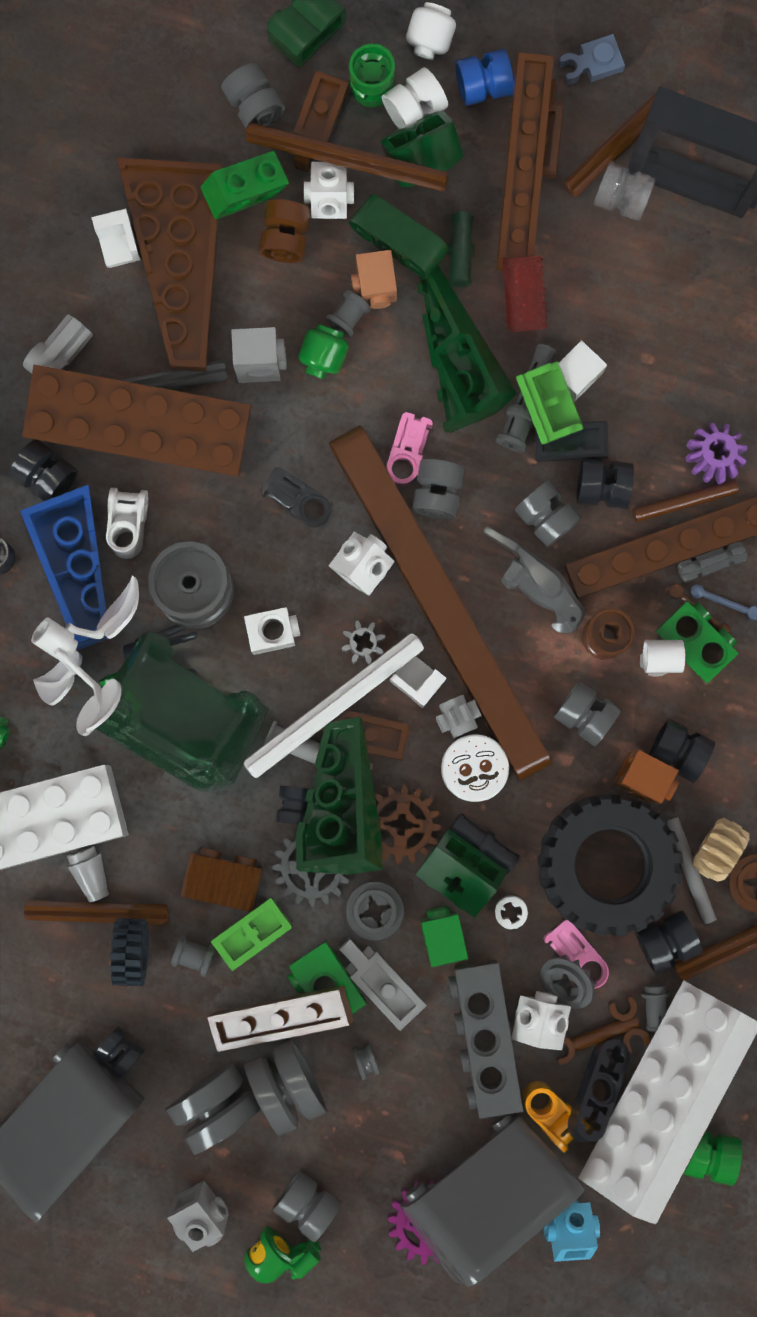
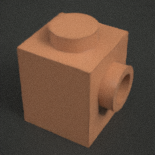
[351,250,397,309]

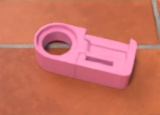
[386,412,433,487]
[543,919,609,989]

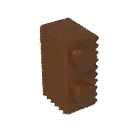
[181,847,264,912]

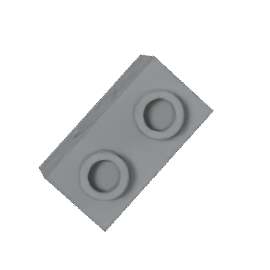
[231,327,287,383]

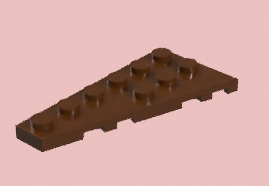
[116,157,222,372]

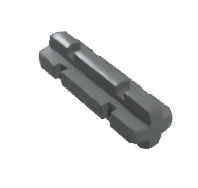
[677,542,748,582]

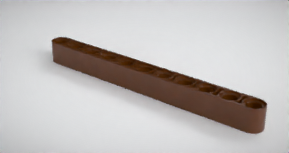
[329,425,552,782]

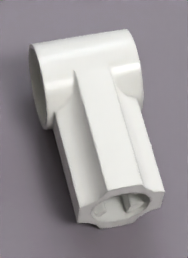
[640,640,685,677]

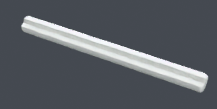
[244,633,424,778]

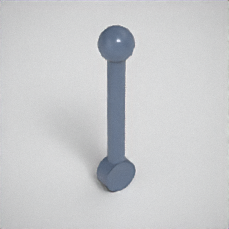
[690,584,757,621]

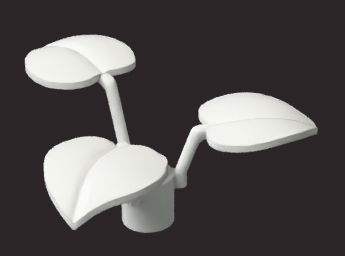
[31,575,139,736]

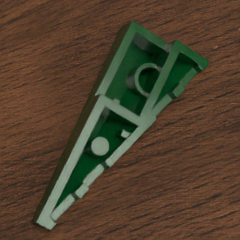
[417,265,517,433]

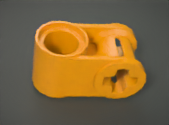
[521,1081,591,1153]

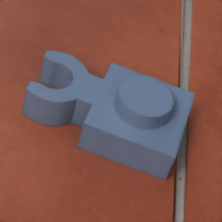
[558,34,625,84]

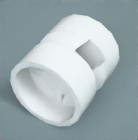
[382,67,448,129]

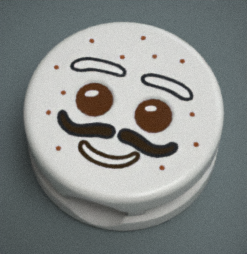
[441,734,509,802]

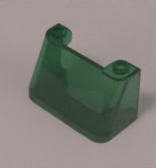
[95,632,269,792]

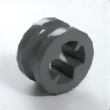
[352,1042,380,1080]

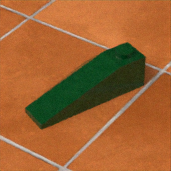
[296,717,383,875]

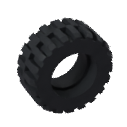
[538,794,683,936]

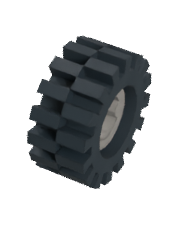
[110,918,149,986]

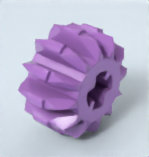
[685,423,748,484]

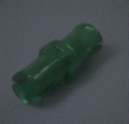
[447,212,475,288]

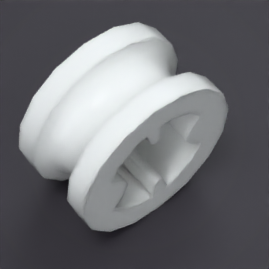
[495,895,528,929]

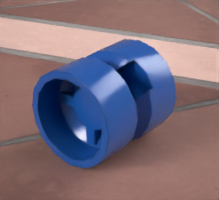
[455,48,514,106]

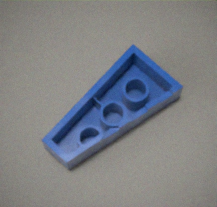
[20,485,108,651]

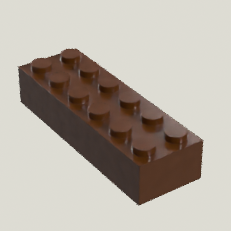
[22,364,252,477]

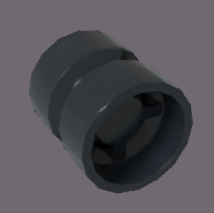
[9,439,78,501]
[576,457,634,509]
[648,718,715,783]
[635,910,703,975]

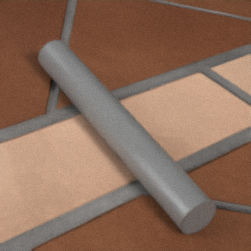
[666,817,717,924]

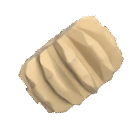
[692,818,750,882]

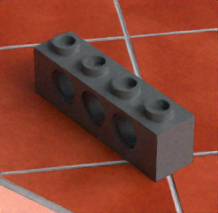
[448,960,523,1119]

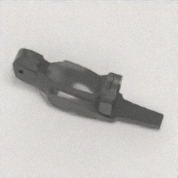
[484,527,585,634]

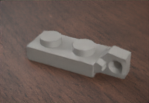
[339,938,427,1031]

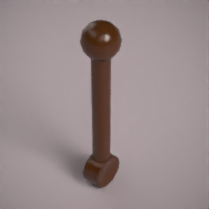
[669,584,731,634]

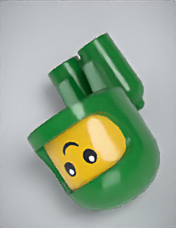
[244,1226,322,1283]

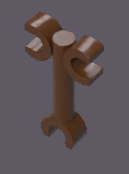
[556,995,650,1065]

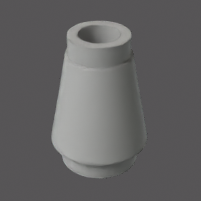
[67,845,109,902]

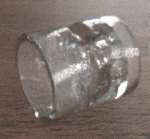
[593,161,656,222]

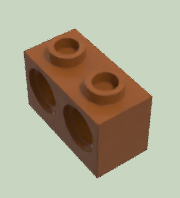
[612,750,679,804]

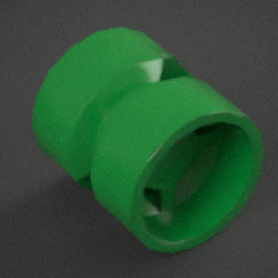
[349,43,395,108]
[682,1130,742,1186]

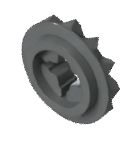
[346,882,404,941]
[540,954,597,1009]

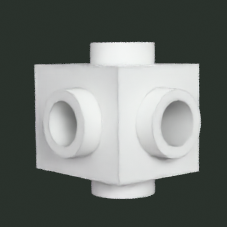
[304,162,354,219]
[329,532,395,596]
[511,991,571,1050]

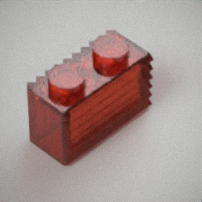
[503,255,548,332]

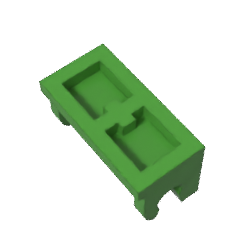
[516,361,584,445]
[210,897,292,971]

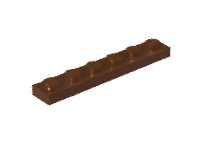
[495,52,554,275]
[564,497,757,599]

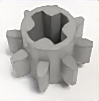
[342,621,385,665]
[436,694,482,739]

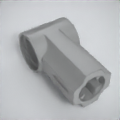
[23,314,93,374]

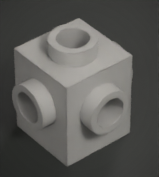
[167,1181,229,1252]

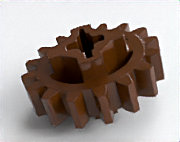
[375,785,441,864]

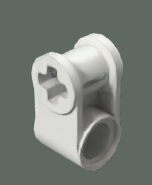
[106,488,148,559]

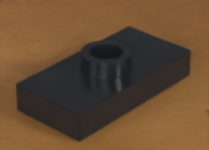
[536,421,608,462]

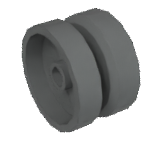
[148,541,235,630]
[244,1038,328,1138]
[165,1063,261,1155]

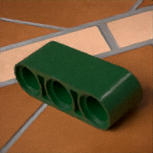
[348,194,449,279]

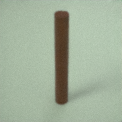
[632,480,739,522]

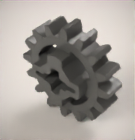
[272,831,349,907]

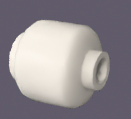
[406,2,456,60]

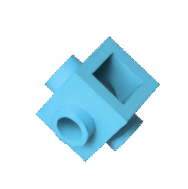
[544,1200,600,1262]

